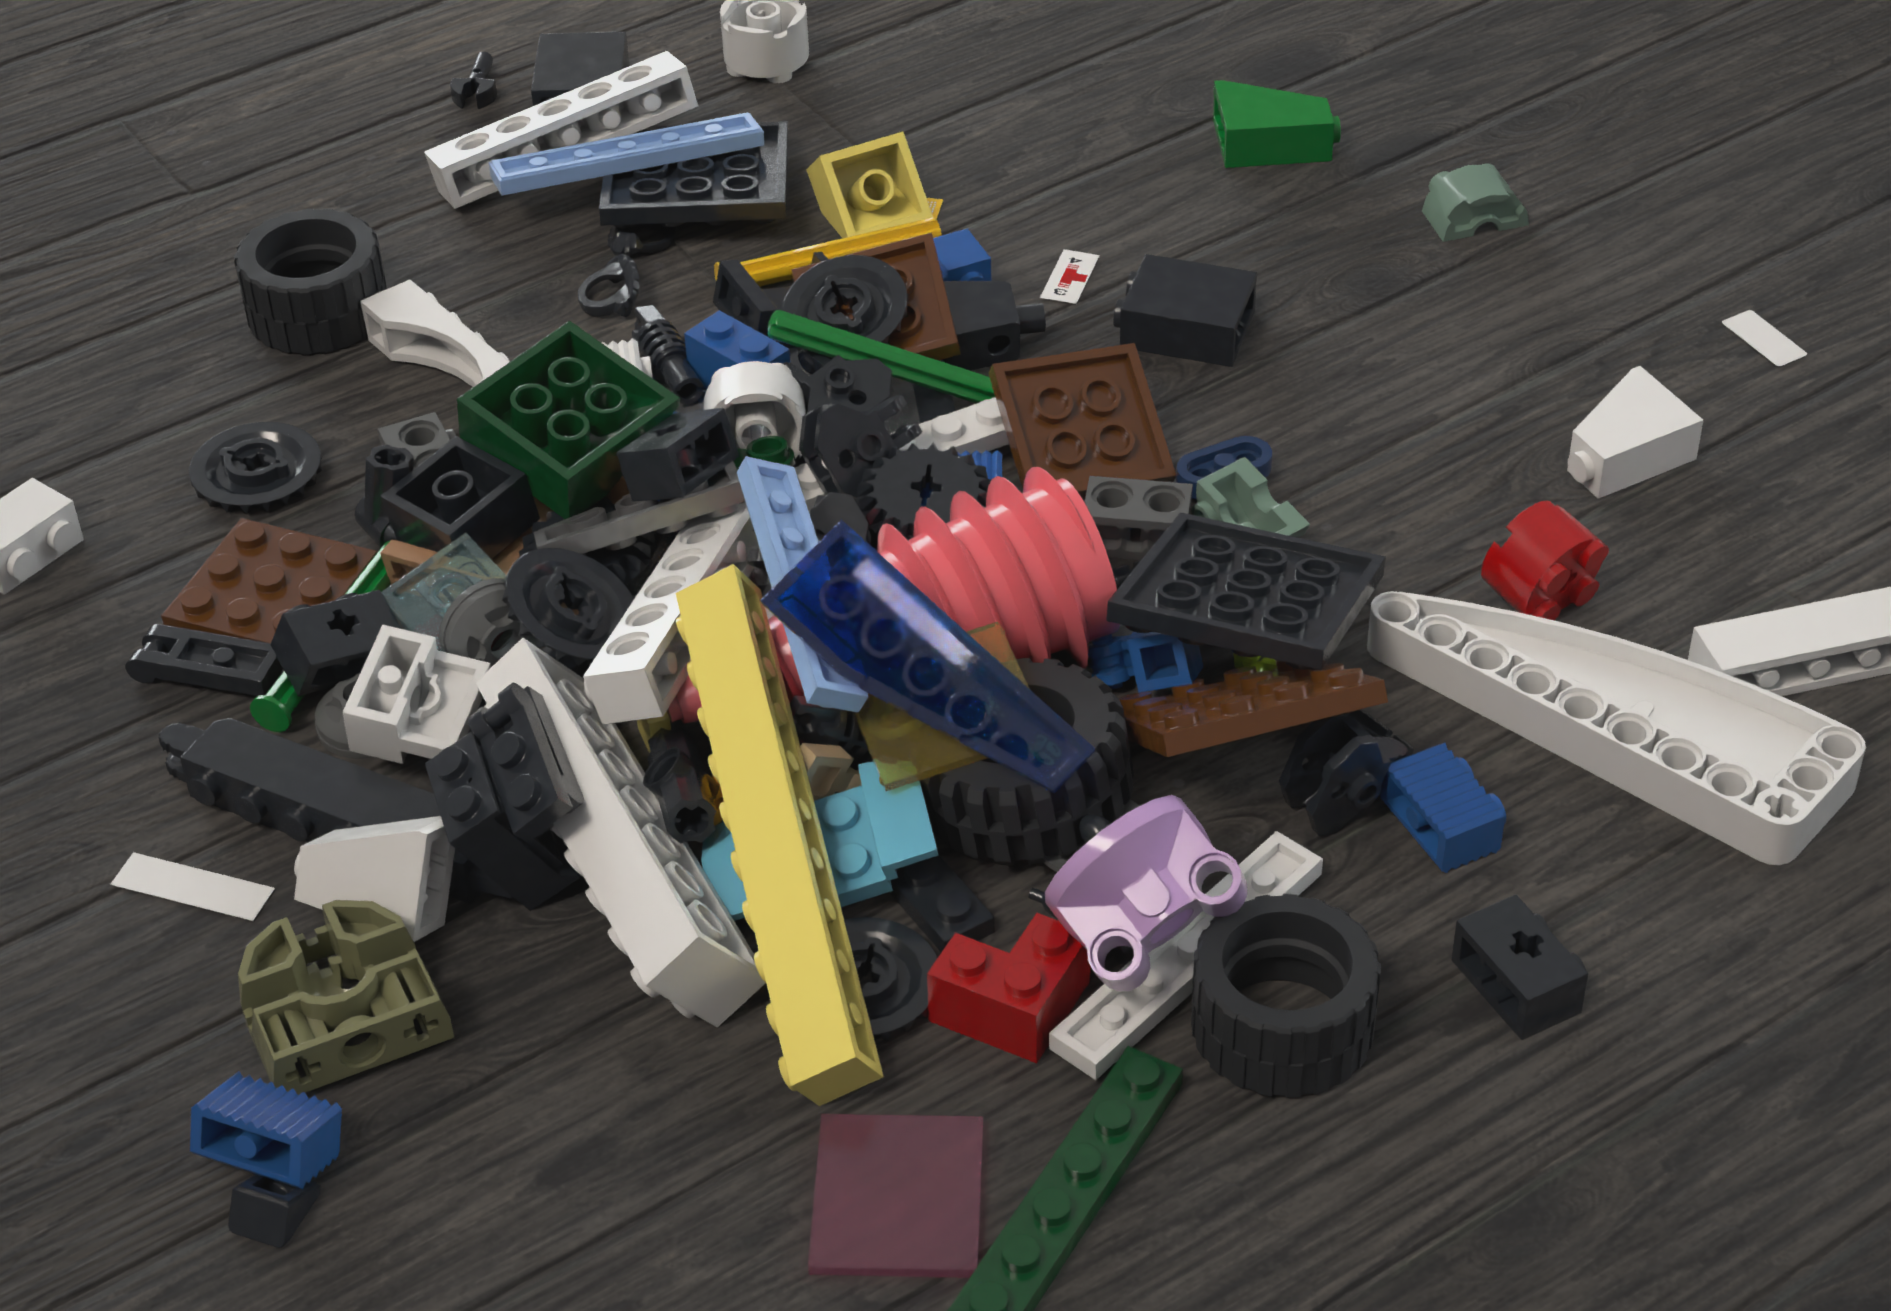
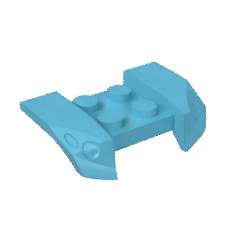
[701,762,938,921]

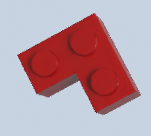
[927,913,1091,1063]

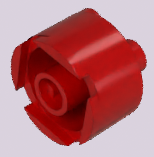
[1481,501,1609,621]

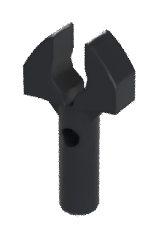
[450,51,497,109]

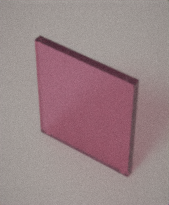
[808,1114,983,1278]

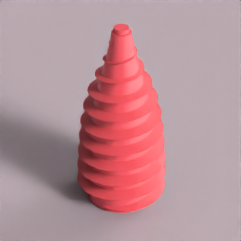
[667,467,1120,724]

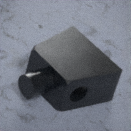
[944,281,1046,371]

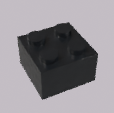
[380,436,540,565]

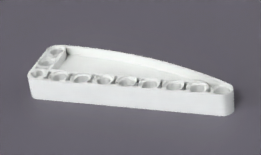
[1367,591,1866,865]

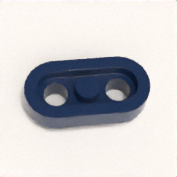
[1176,436,1272,500]

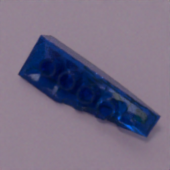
[760,520,1095,793]

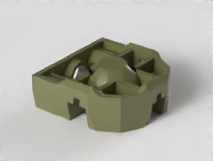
[238,900,454,1095]

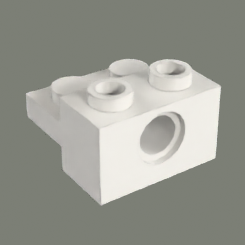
[342,625,491,764]

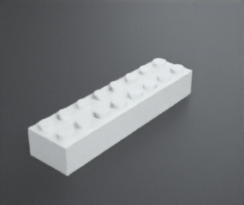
[476,638,765,1028]

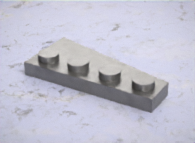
[534,461,745,556]

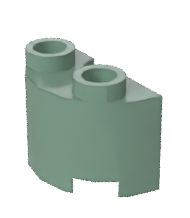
[1422,164,1529,242]
[1191,457,1310,538]

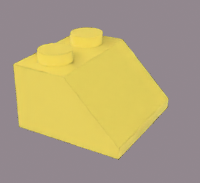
[806,132,933,238]

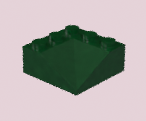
[457,320,680,519]

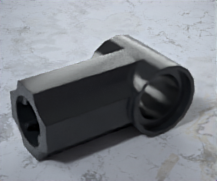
[355,444,414,548]

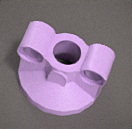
[1045,795,1248,992]

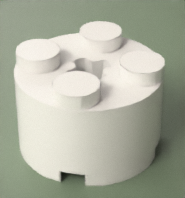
[720,0,809,83]
[704,361,806,459]

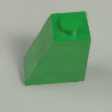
[1213,80,1341,168]

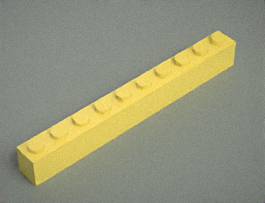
[675,564,884,1106]

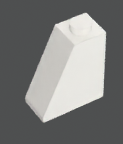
[1567,366,1703,499]
[294,816,455,942]

